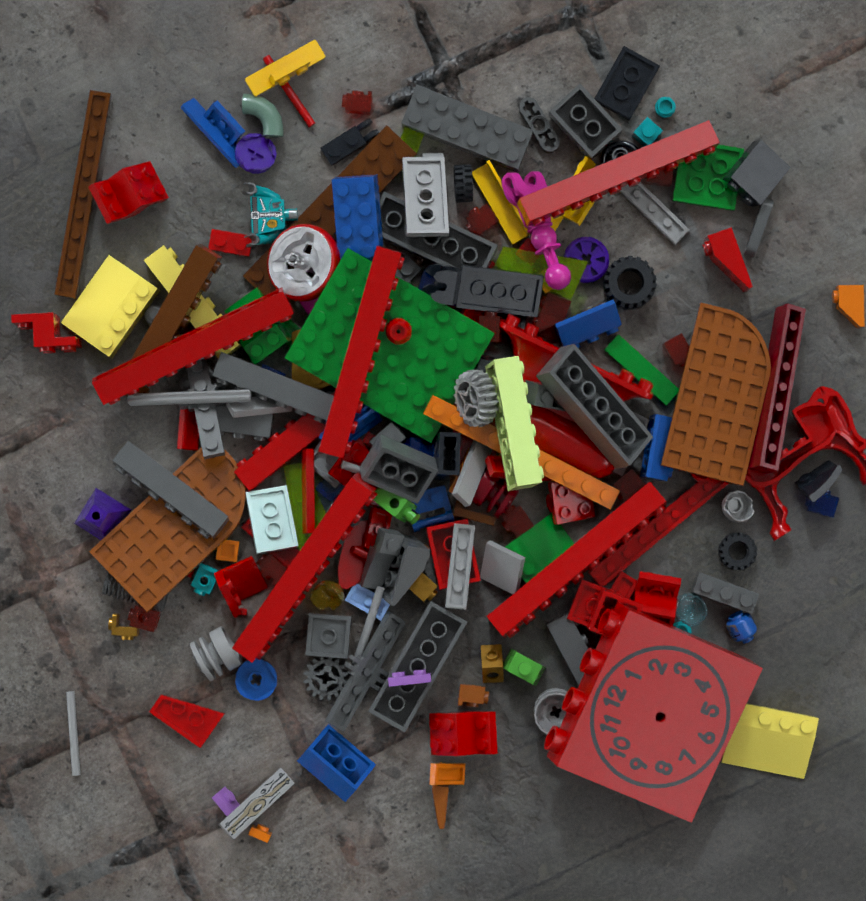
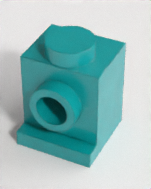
[191,563,219,596]

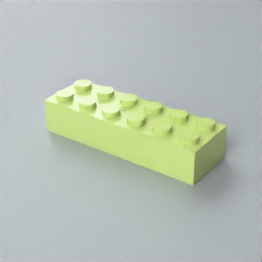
[485,356,544,491]

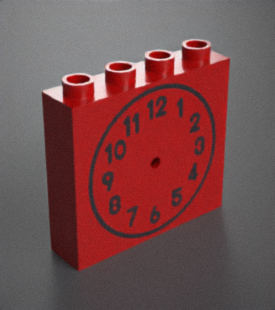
[544,602,763,823]

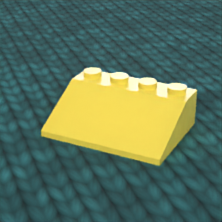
[61,255,160,358]
[721,703,819,779]

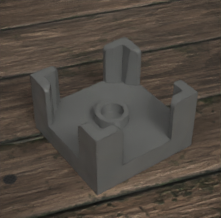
[306,613,352,659]

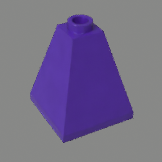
[74,488,131,540]

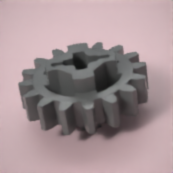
[303,657,349,700]

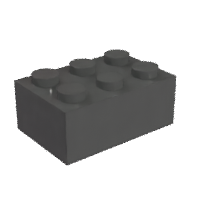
[548,84,623,159]
[360,434,438,504]

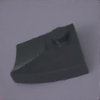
[794,460,842,502]

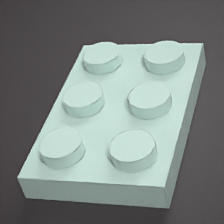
[245,485,298,554]

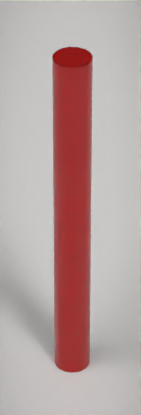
[263,55,316,128]

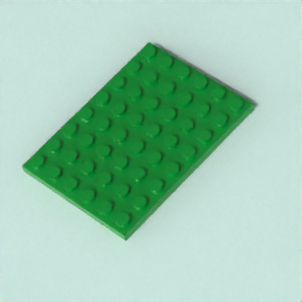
[285,248,495,443]

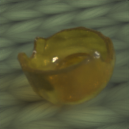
[310,580,344,610]

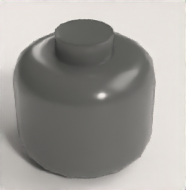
[144,305,161,325]

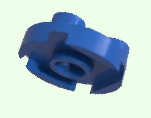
[235,659,277,701]

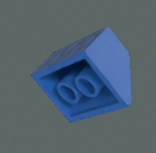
[553,299,622,348]
[640,414,673,482]
[297,724,376,802]

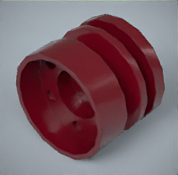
[472,469,519,519]

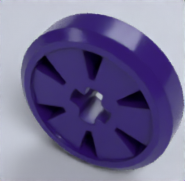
[563,237,609,283]

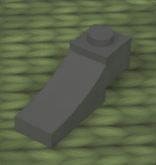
[359,528,404,589]

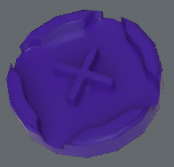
[234,133,277,174]

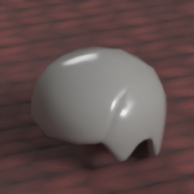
[722,490,755,523]

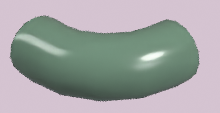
[242,94,284,138]

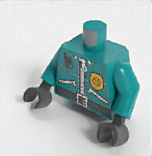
[242,182,298,248]

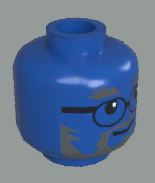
[726,611,757,643]

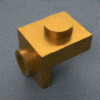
[108,613,140,640]

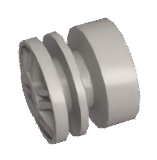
[190,626,243,682]
[534,688,567,734]

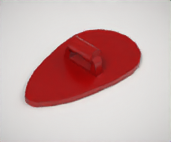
[338,520,369,589]

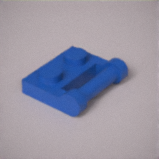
[412,485,454,532]

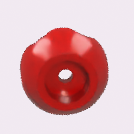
[386,318,412,345]

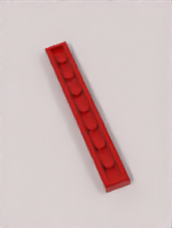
[588,479,729,587]

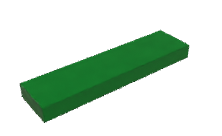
[604,334,679,406]

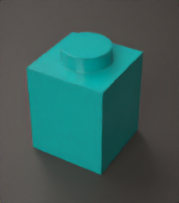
[632,117,663,147]

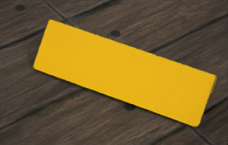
[472,160,531,245]

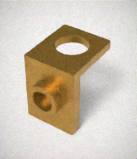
[481,644,504,683]

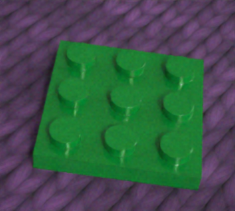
[672,144,744,211]

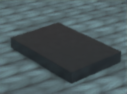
[594,46,660,121]

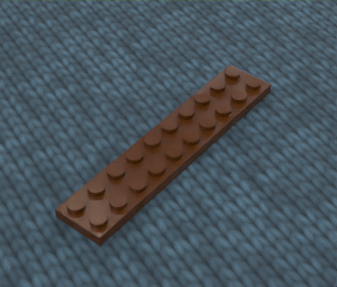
[243,125,417,295]

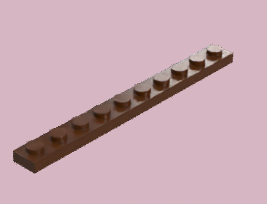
[54,90,111,299]

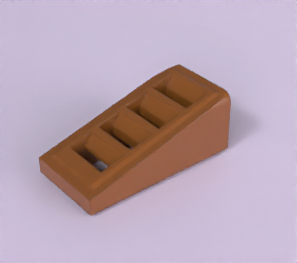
[432,785,449,829]

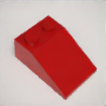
[702,227,753,292]

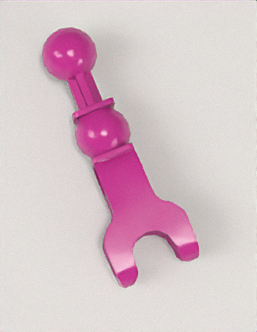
[501,171,571,290]

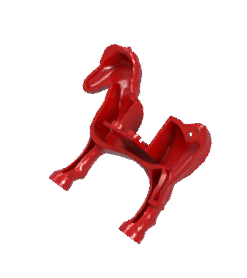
[691,386,866,541]

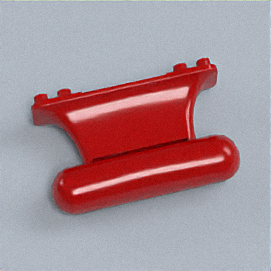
[489,314,654,478]

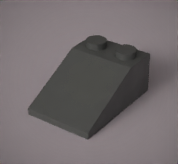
[375,534,430,606]

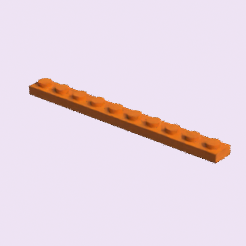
[423,395,620,510]

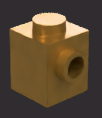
[409,572,438,602]

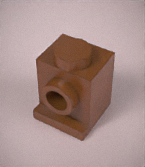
[458,683,489,707]

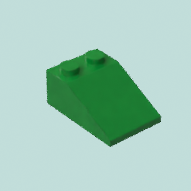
[224,287,292,364]
[505,513,574,583]

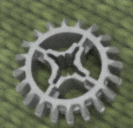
[453,369,499,427]

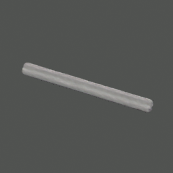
[127,389,252,406]

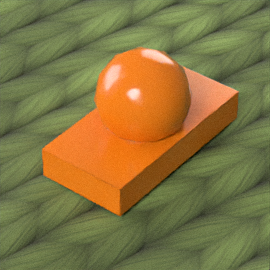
[429,762,466,785]

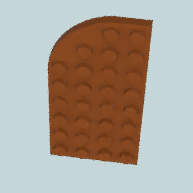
[660,303,771,486]
[89,447,246,613]

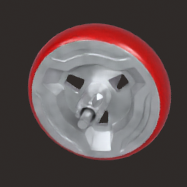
[267,224,341,302]

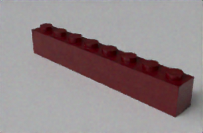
[748,303,806,474]

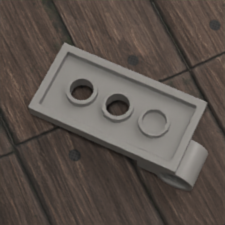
[402,153,449,237]

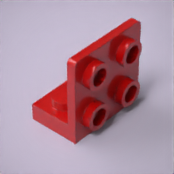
[214,556,267,617]

